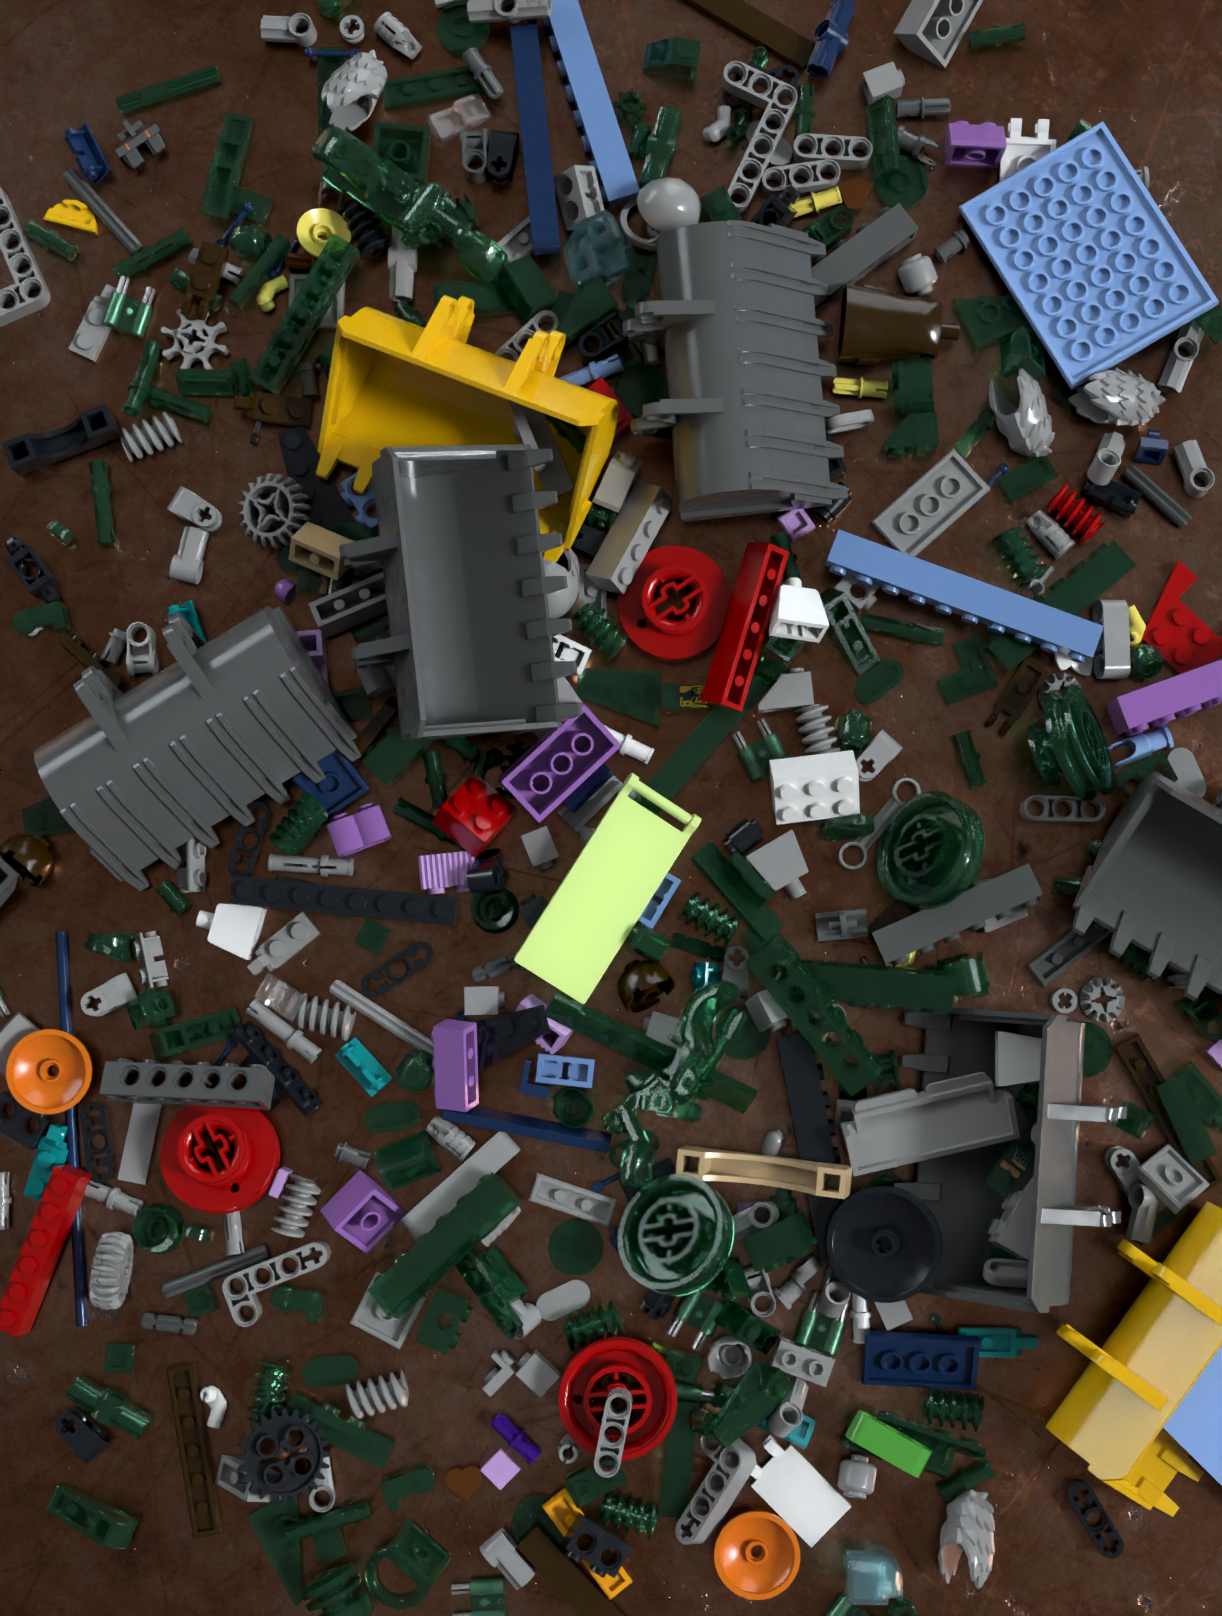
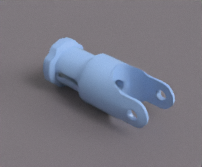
[1106,724,1174,767]

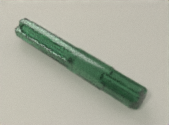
[116,65,221,112]

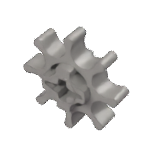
[161,309,229,375]

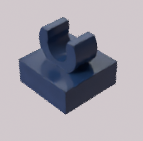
[1134,429,1168,465]

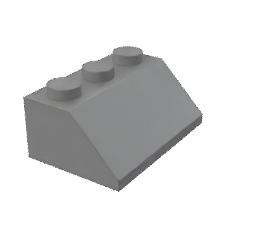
[894,0,983,68]

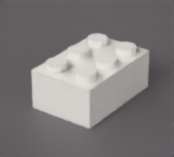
[769,750,860,825]

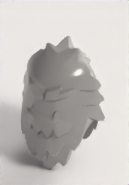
[321,49,387,134]
[1069,367,1166,426]
[989,368,1055,457]
[938,1489,995,1589]

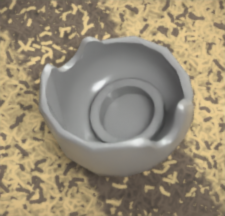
[707,1336,752,1379]

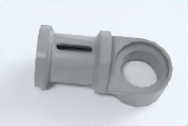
[772,1253,823,1310]

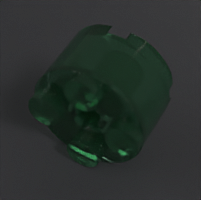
[891,357,935,416]
[929,952,992,1004]

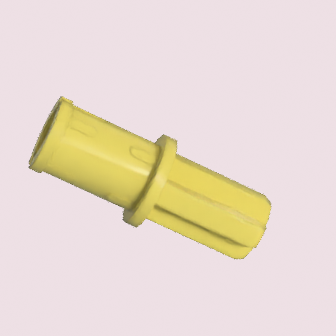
[791,186,842,217]
[832,377,888,399]

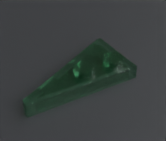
[247,1496,302,1607]

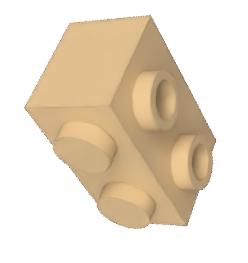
[289,521,355,581]

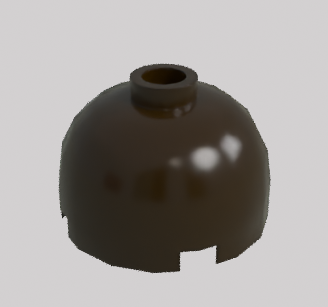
[0,834,53,887]
[618,960,675,1013]

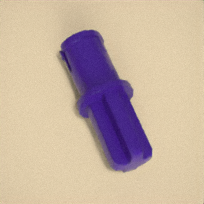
[491,1414,542,1465]

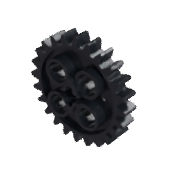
[236,1407,331,1505]

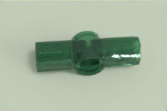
[639,105,682,188]
[65,1374,152,1440]

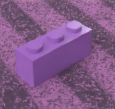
[431,1019,479,1112]

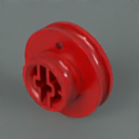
[617,546,731,662]
[160,1106,280,1215]
[559,1337,677,1461]

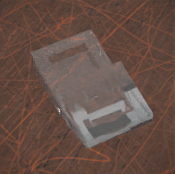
[427,93,491,144]
[254,972,306,1021]

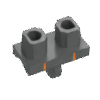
[115,119,165,169]
[815,909,869,942]

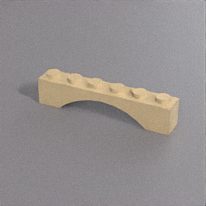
[675,1145,852,1199]

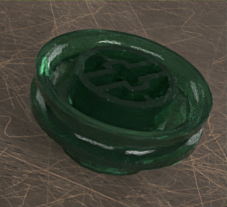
[1027,684,1115,802]
[877,791,985,910]
[618,1174,734,1296]

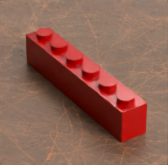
[700,542,789,712]
[0,1164,92,1337]

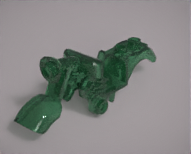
[312,125,508,284]
[601,980,747,1189]

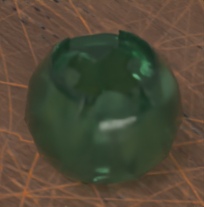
[1130,644,1164,679]

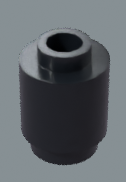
[812,482,853,524]
[722,817,764,858]

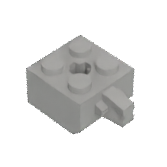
[988,1176,1034,1260]

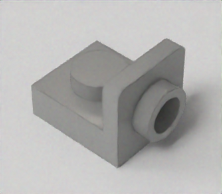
[482,1349,516,1397]

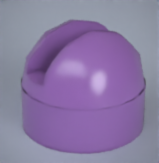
[275,579,299,604]

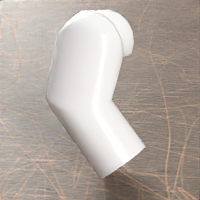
[200,1386,227,1429]

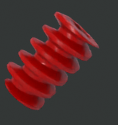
[1047,483,1108,544]

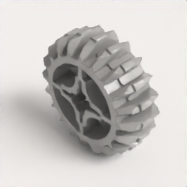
[238,473,311,549]
[89,1231,134,1310]

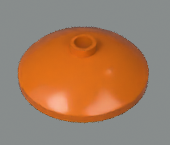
[6,1029,92,1114]
[714,1511,800,1600]

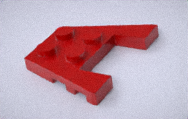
[1141,561,1222,675]

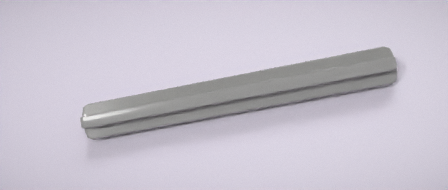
[329,980,434,1059]

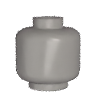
[897,253,938,296]
[837,1455,877,1499]

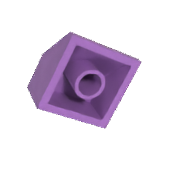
[944,121,1007,168]
[320,1170,407,1254]

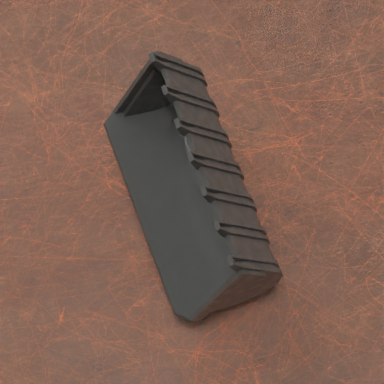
[622,220,848,522]
[339,444,582,740]
[34,606,361,891]
[1072,772,1222,1001]
[893,1006,1127,1313]

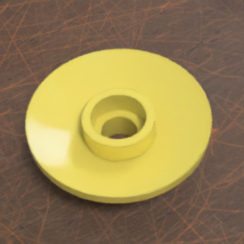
[296,208,351,259]

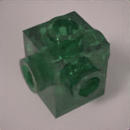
[125,987,176,1030]

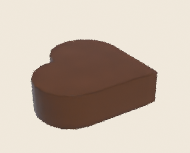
[837,176,871,213]
[445,1465,483,1502]

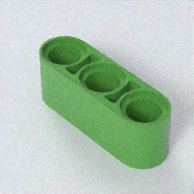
[845,1410,932,1478]

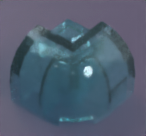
[564,209,633,288]
[843,1544,903,1605]

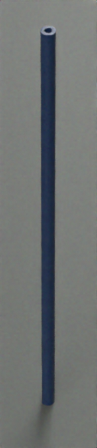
[55,931,88,1327]

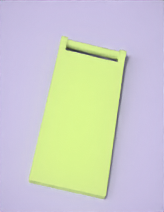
[514,773,701,1004]

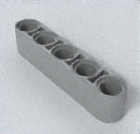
[399,1131,521,1242]

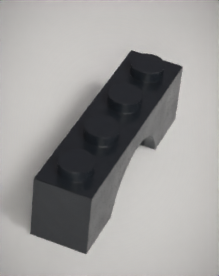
[2,404,121,476]

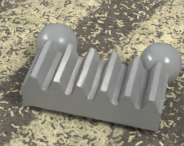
[558,775,641,847]

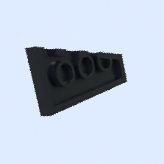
[277,426,358,532]
[474,1005,550,1073]

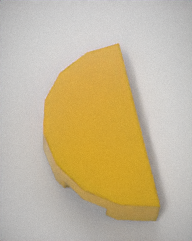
[43,199,98,235]

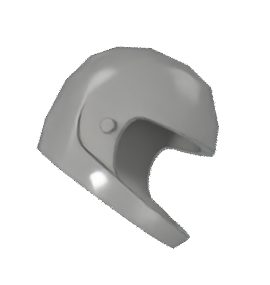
[620,177,701,252]
[543,548,581,619]

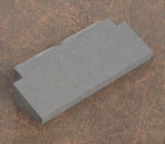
[840,1072,1020,1177]

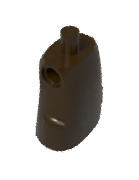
[838,283,960,366]

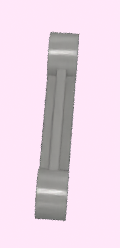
[838,778,921,870]

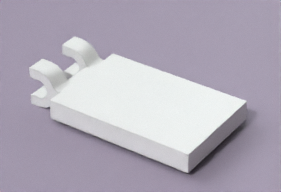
[998,118,1056,183]
[750,1434,851,1548]

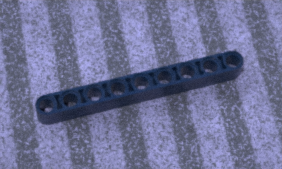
[510,23,561,255]

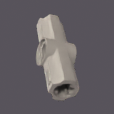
[467,0,552,24]
[388,216,418,303]
[1156,313,1210,395]

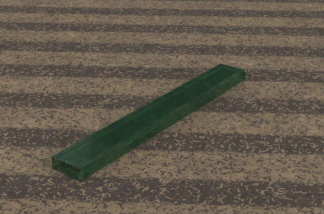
[633,651,786,815]
[545,991,757,1114]

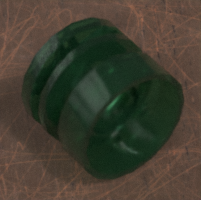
[299,1563,375,1616]

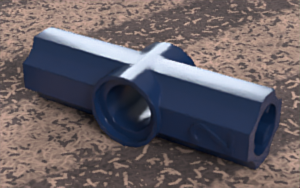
[807,0,855,79]

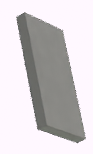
[871,448,990,557]

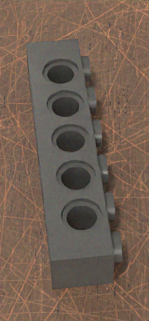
[99,1058,275,1110]

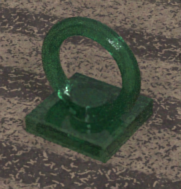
[365,1519,451,1609]

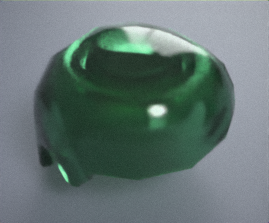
[553,1086,595,1129]

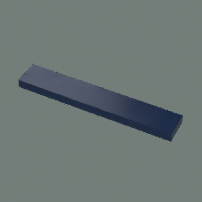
[442,1106,612,1153]

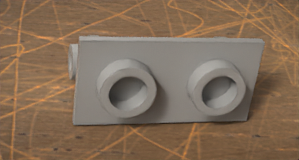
[177,837,207,893]
[132,931,169,990]

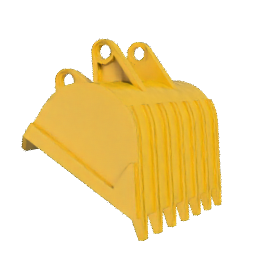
[316,295,619,563]
[1045,1201,1222,1517]

